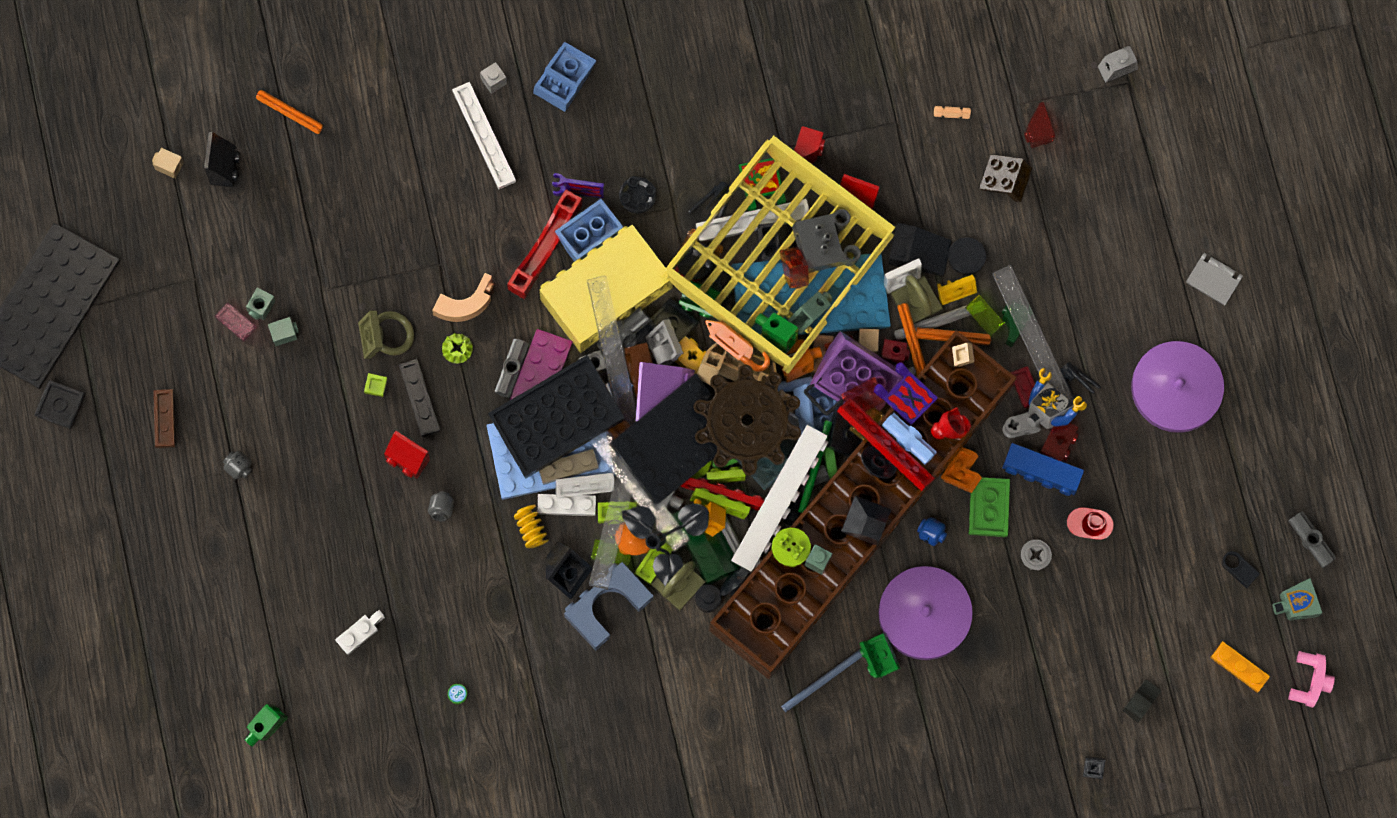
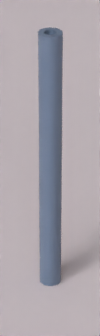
[781,649,863,712]

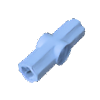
[882,413,937,465]

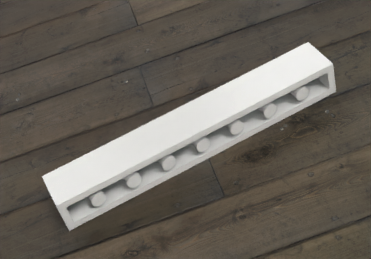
[731,425,828,572]

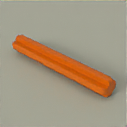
[256,90,323,134]
[897,303,926,376]
[916,327,991,345]

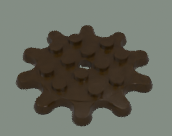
[694,364,801,476]

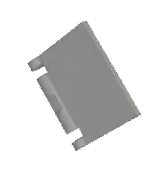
[1186,253,1243,306]

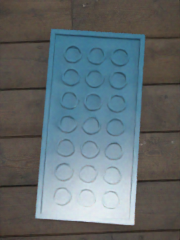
[731,254,891,335]

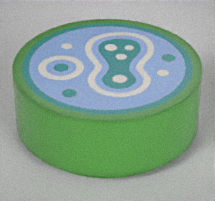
[448,684,468,704]

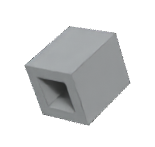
[480,62,507,94]

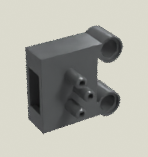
[792,209,861,274]

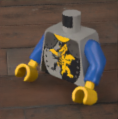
[1027,368,1087,429]

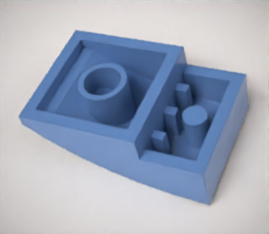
[533,42,596,112]

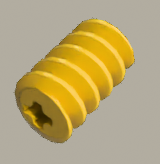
[514,505,549,548]

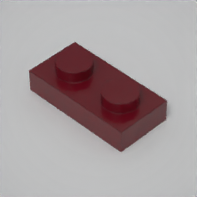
[1010,366,1035,409]

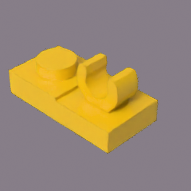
[937,275,977,305]

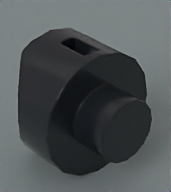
[695,585,721,613]

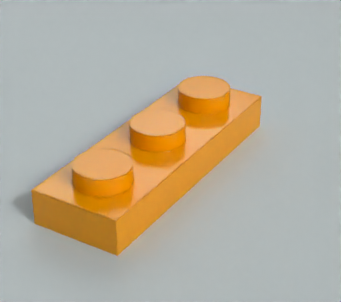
[1210,641,1270,693]

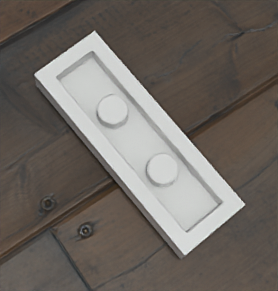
[556,473,614,498]
[537,494,596,516]

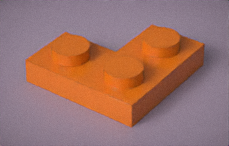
[941,447,982,493]

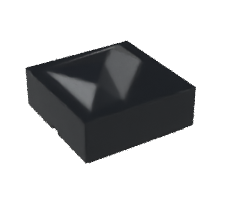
[1083,756,1106,779]

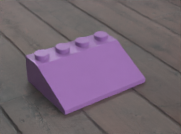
[810,331,904,420]
[636,362,695,421]

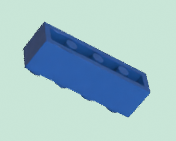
[1002,443,1084,496]

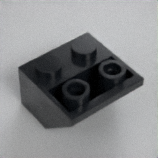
[757,223,798,262]

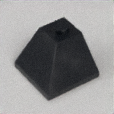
[841,496,892,546]
[546,542,593,599]

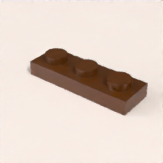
[154,389,175,448]

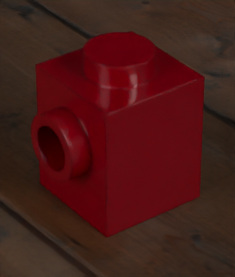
[881,339,910,364]

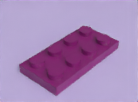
[510,329,573,400]

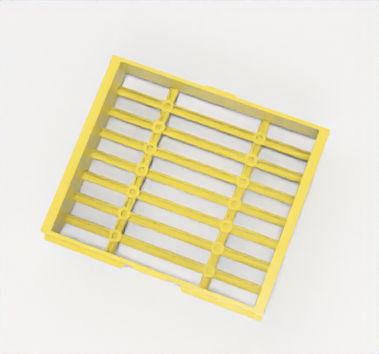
[659,135,895,374]

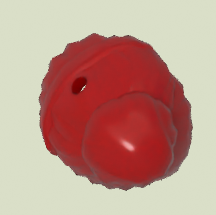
[931,407,972,440]

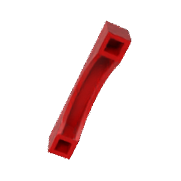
[507,190,582,299]

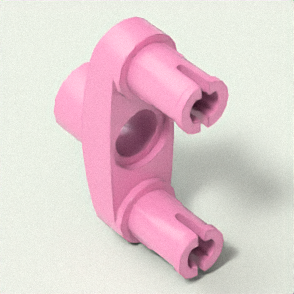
[1288,651,1335,708]

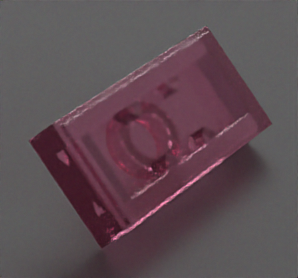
[215,302,256,342]

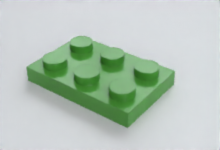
[969,477,1010,537]

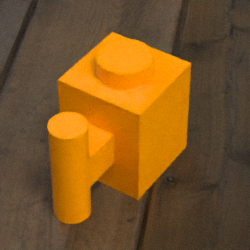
[694,499,726,537]

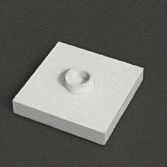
[884,259,922,294]

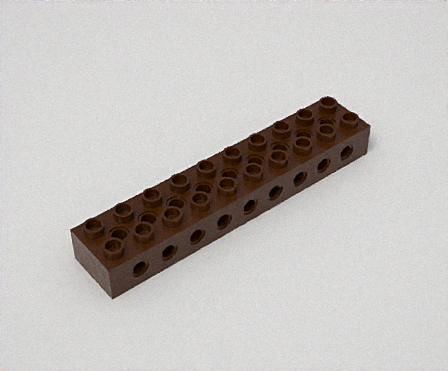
[709,330,1016,680]

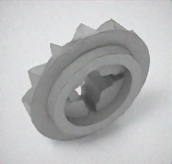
[1021,540,1052,571]

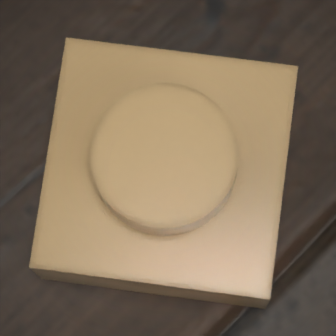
[952,343,974,367]

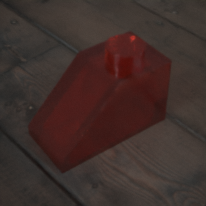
[1024,102,1055,148]
[780,247,809,289]

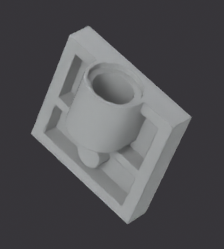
[645,319,683,366]

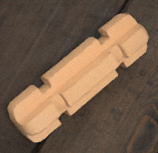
[934,106,971,119]

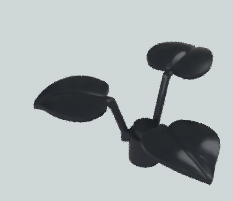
[622,504,709,586]

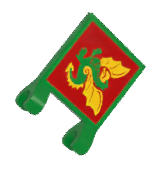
[739,158,786,212]

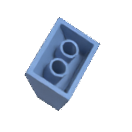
[555,199,623,262]

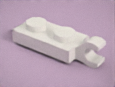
[335,610,385,655]

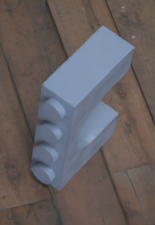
[564,562,653,651]

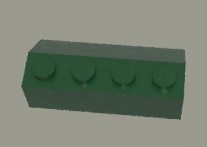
[672,505,741,585]

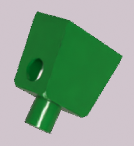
[755,313,798,354]
[244,704,288,747]

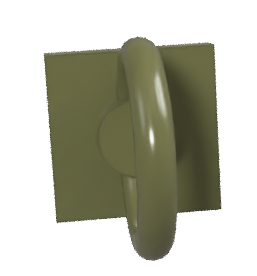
[891,275,943,324]
[358,311,414,359]
[651,561,706,611]

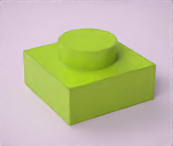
[364,373,387,397]

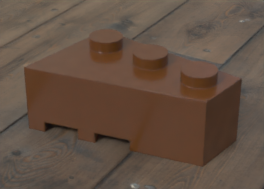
[625,342,654,400]

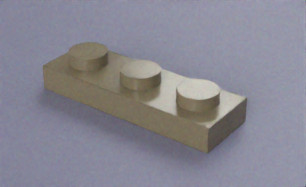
[539,449,599,485]

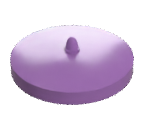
[1131,341,1224,433]
[879,566,972,660]

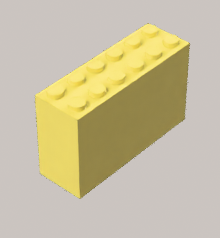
[540,225,673,353]

